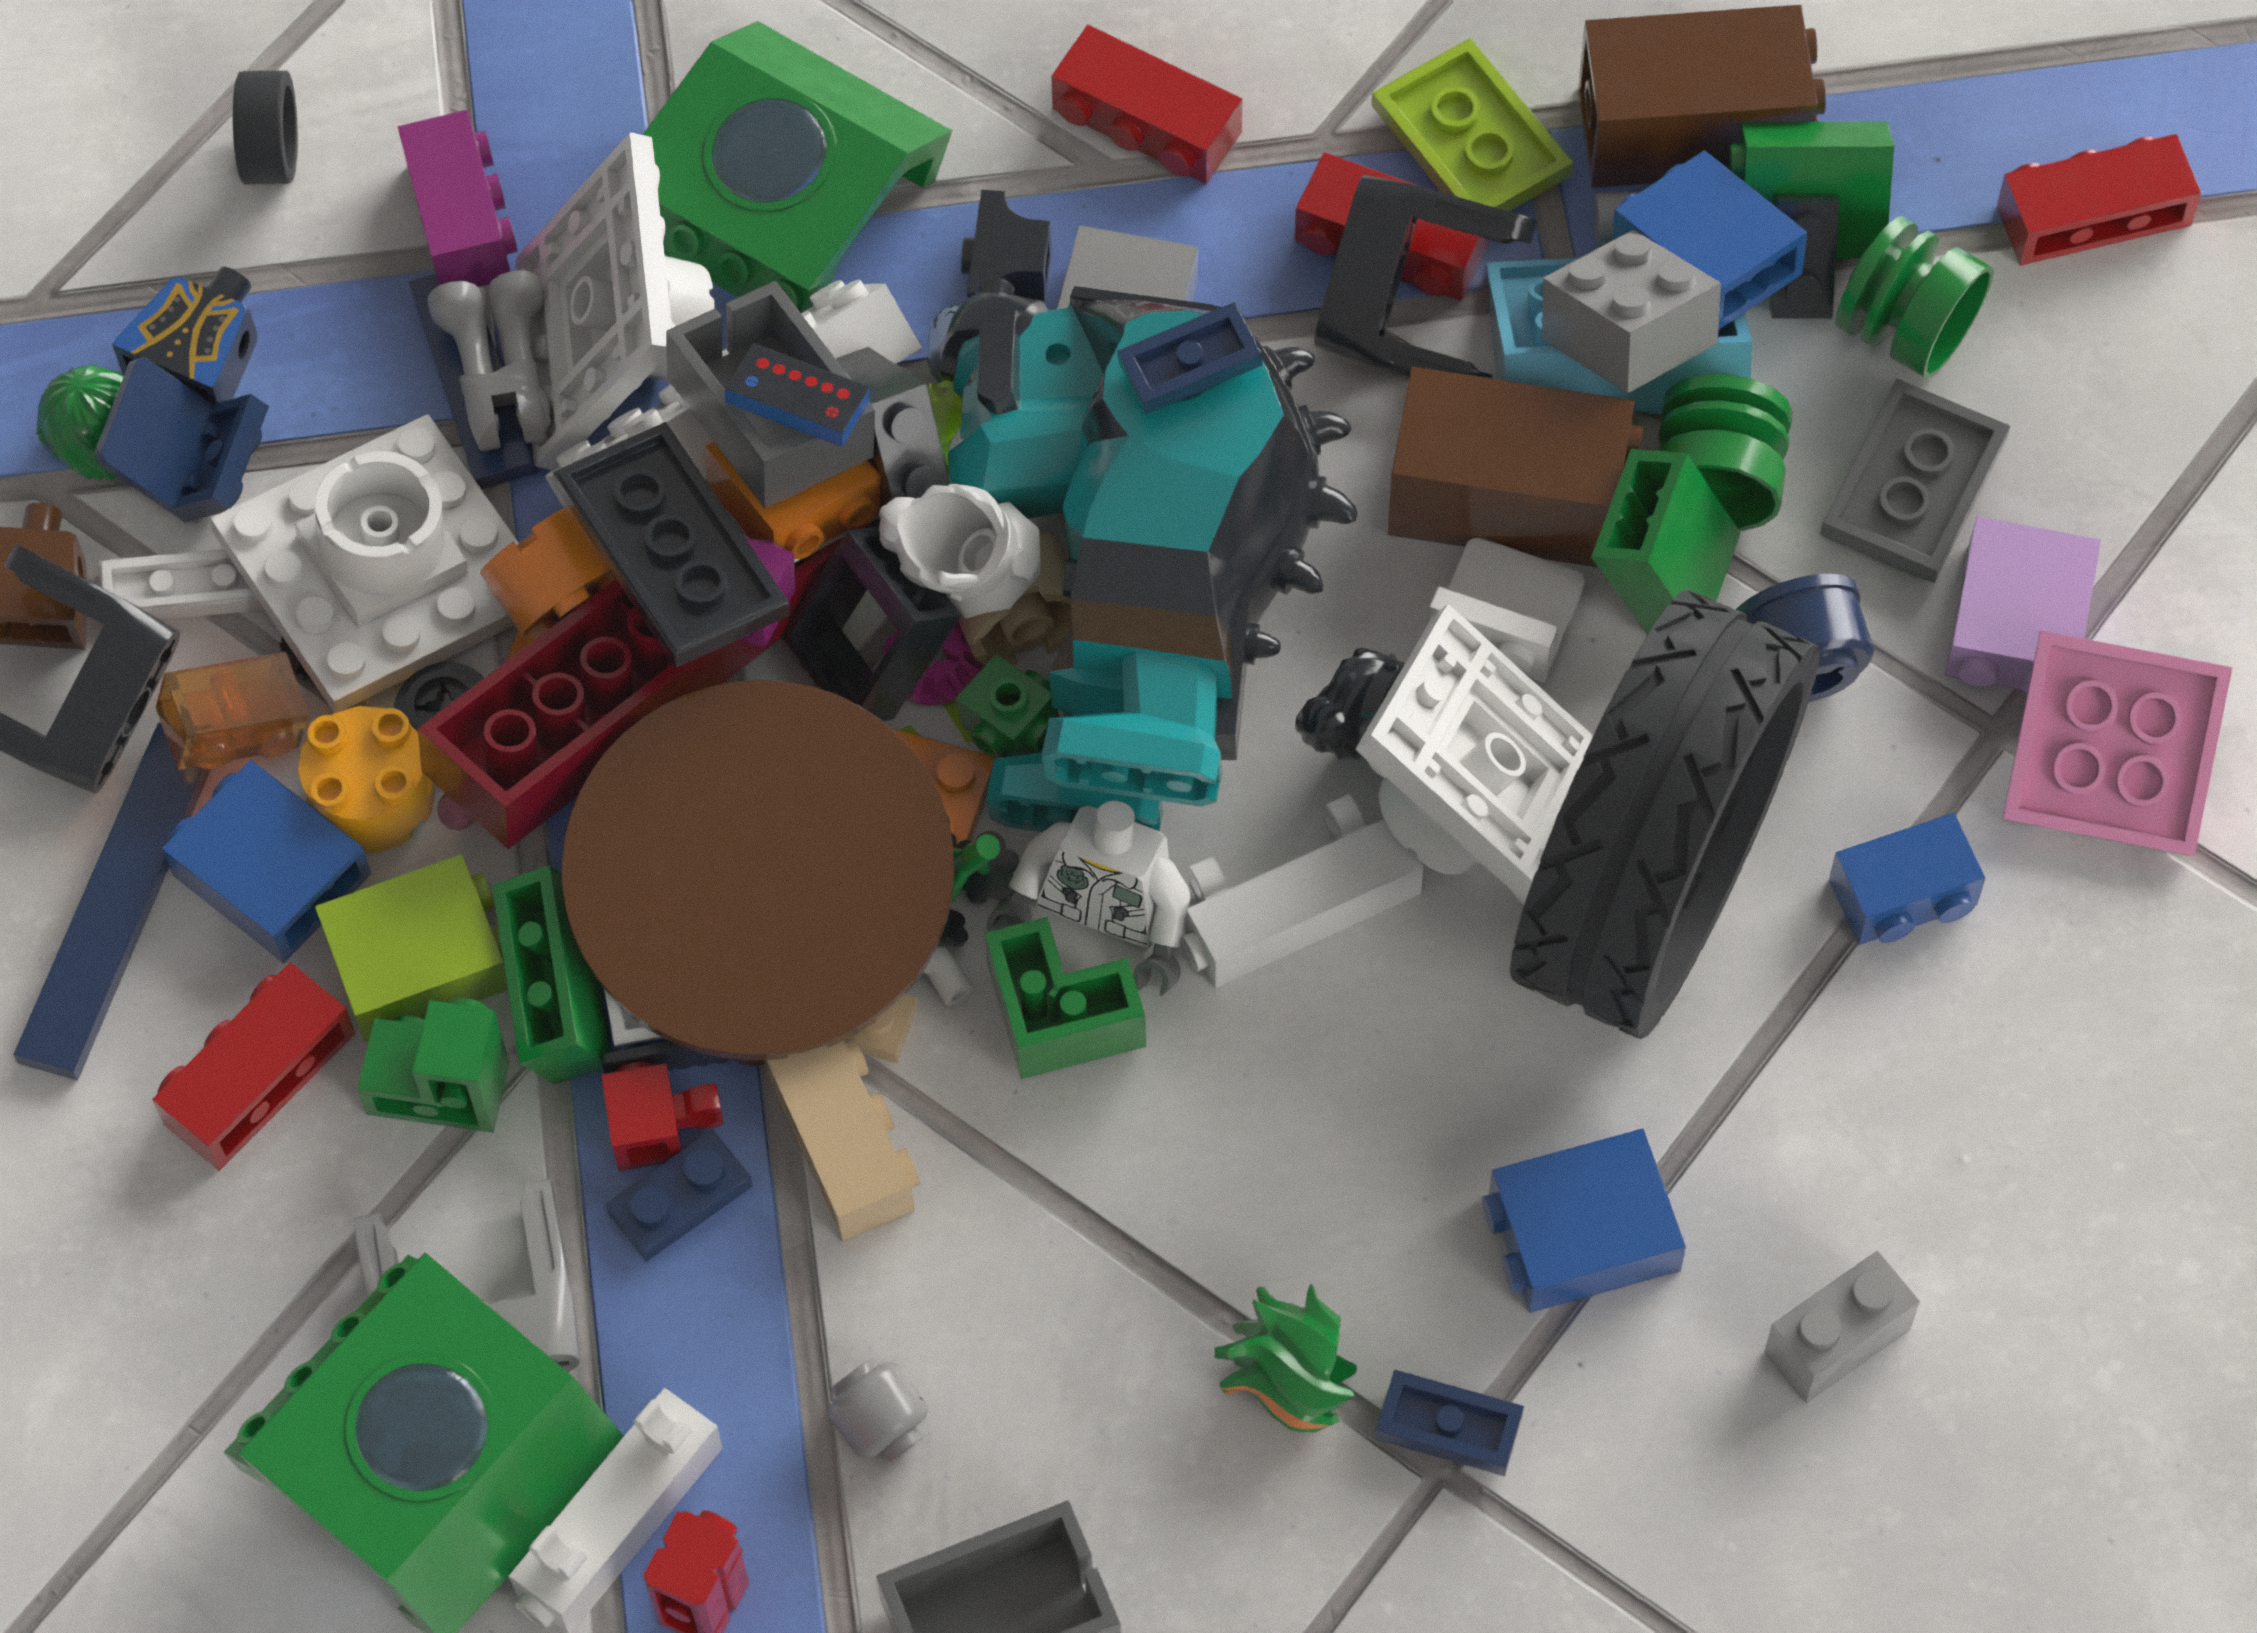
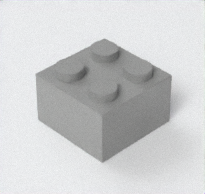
[1542,229,1721,394]

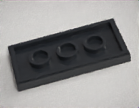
[553,422,790,668]

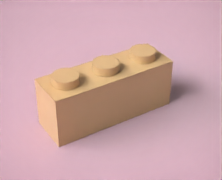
[764,1038,920,1242]

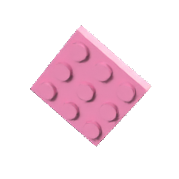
[2002,630,2233,857]

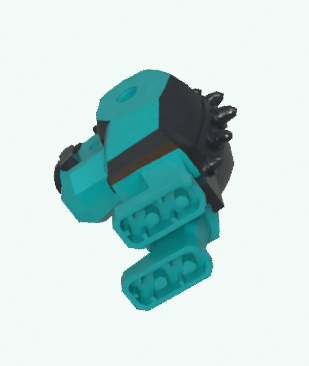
[939,277,1358,832]

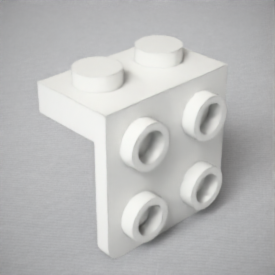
[1428,538,1584,683]

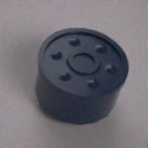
[1735,574,1875,702]

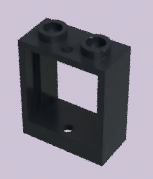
[781,526,962,721]

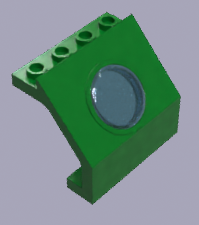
[642,21,953,313]
[223,1252,624,1633]

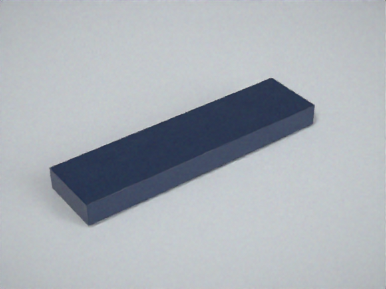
[409,274,536,489]

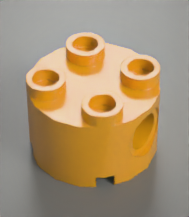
[298,706,436,853]

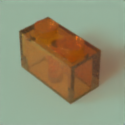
[155,652,309,770]

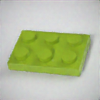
[1372,37,1573,211]

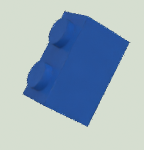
[1829,812,1986,945]

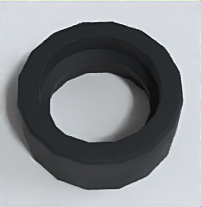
[232,70,298,184]

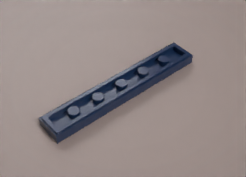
[13,722,220,1081]

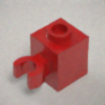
[601,1062,724,1171]

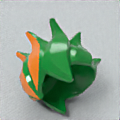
[1214,1284,1357,1433]

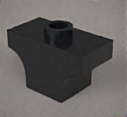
[961,189,1052,304]

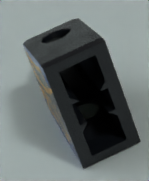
[112,267,258,404]

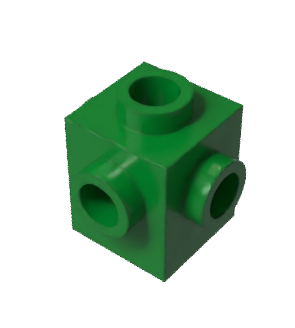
[955,653,1059,759]

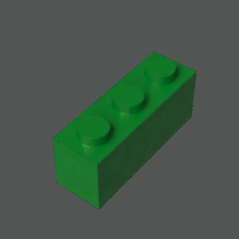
[492,865,610,1084]

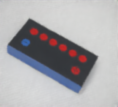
[725,343,870,447]

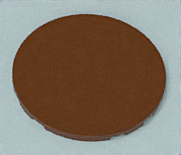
[562,680,954,1061]

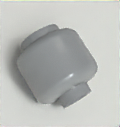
[828,1358,928,1462]

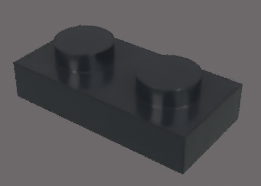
[1769,194,1839,319]

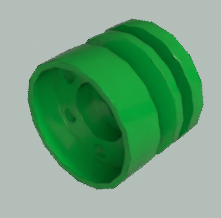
[1835,215,1994,379]
[1658,374,1793,531]

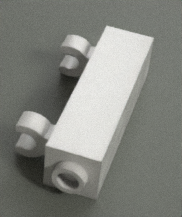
[1181,794,1424,988]
[509,1388,723,1633]

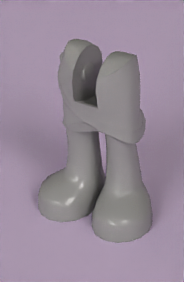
[428,270,551,451]

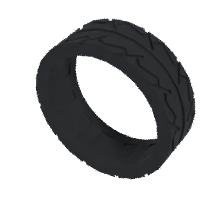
[1509,589,1820,1039]

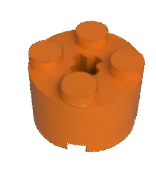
[480,506,616,644]

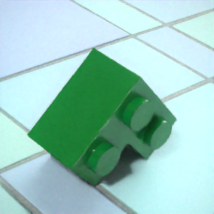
[985,917,1146,1079]
[357,998,510,1133]

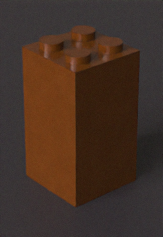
[1578,4,1826,188]
[1388,366,1644,568]

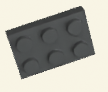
[1820,379,2010,583]

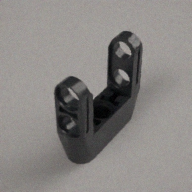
[1314,175,1538,379]
[0,544,180,794]

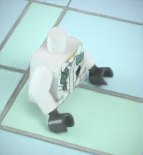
[986,801,1190,996]

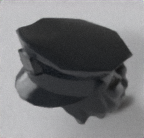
[1295,648,1405,760]

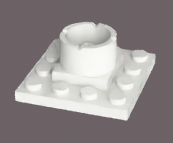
[515,132,714,470]
[210,414,519,713]
[1355,604,1593,905]

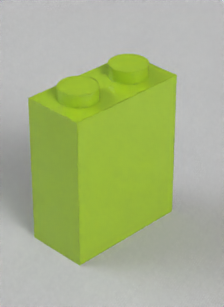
[315,854,508,1042]

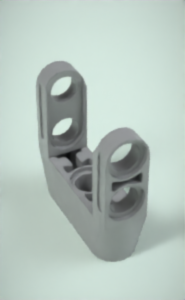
[354,1178,580,1402]

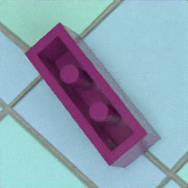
[397,109,518,287]

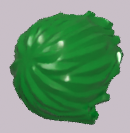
[35,364,124,480]

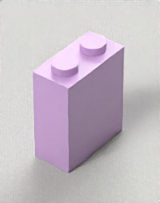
[1945,516,2101,694]

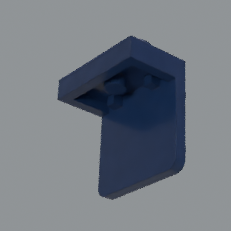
[95,357,269,522]

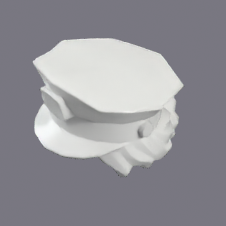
[879,484,1041,619]

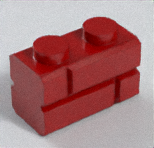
[643,1510,749,1633]

